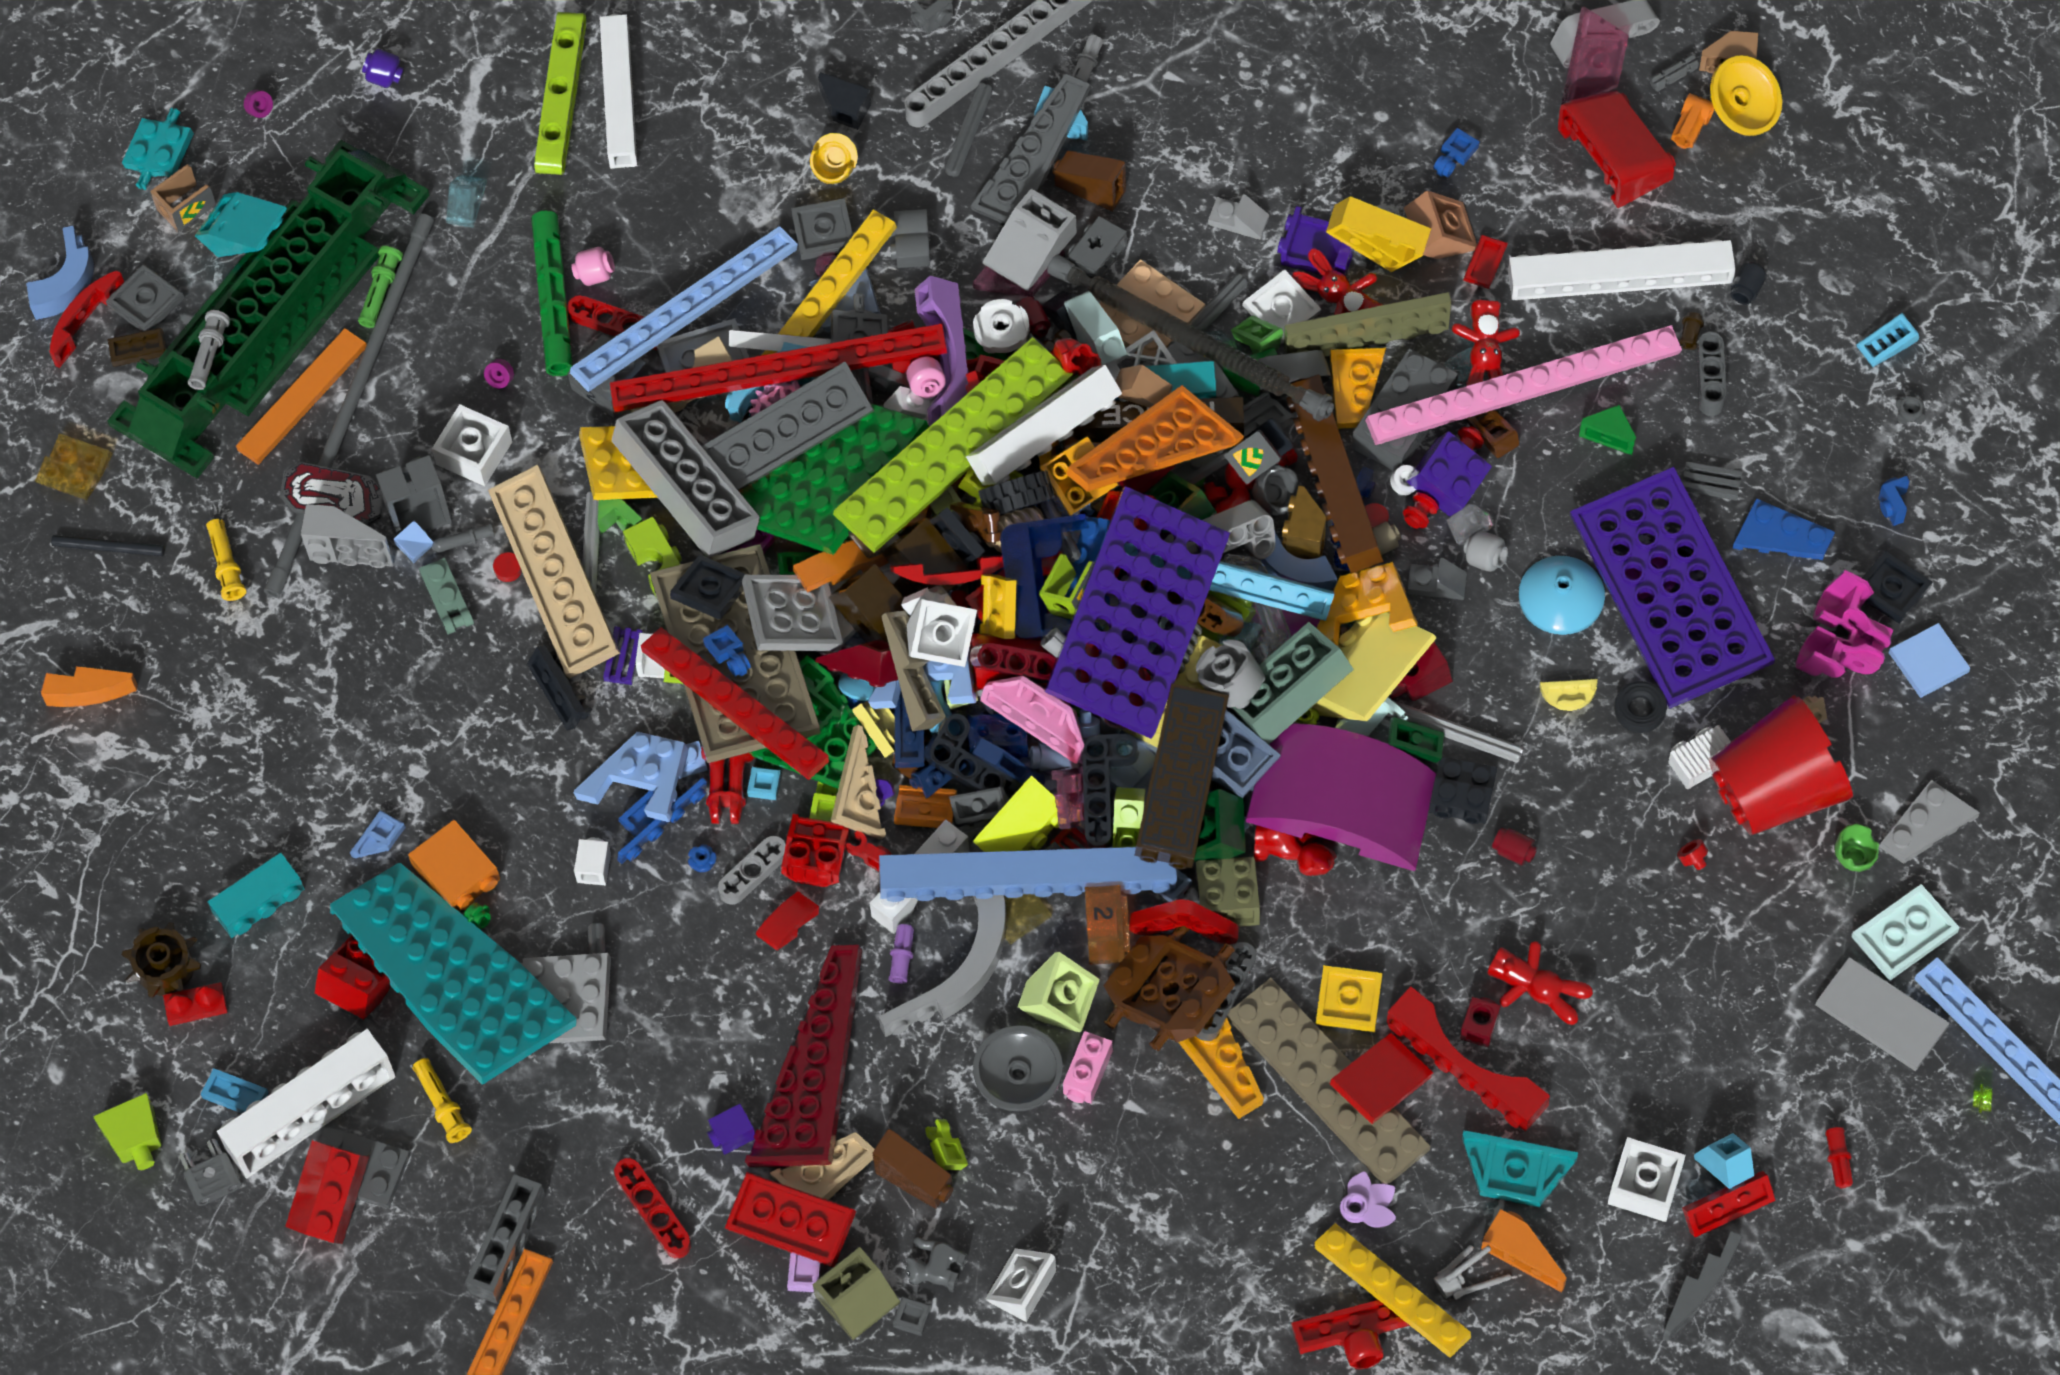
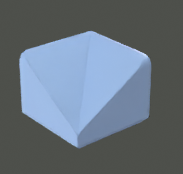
[394,521,433,563]

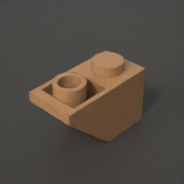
[1699,31,1758,73]

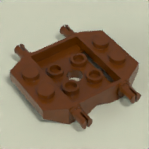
[1103,926,1235,1051]

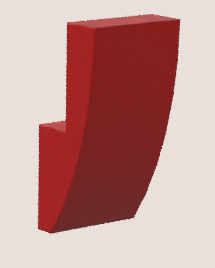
[756,891,819,951]

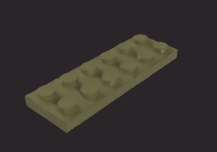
[1284,292,1451,356]

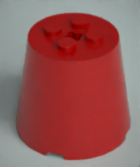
[1708,695,1853,836]

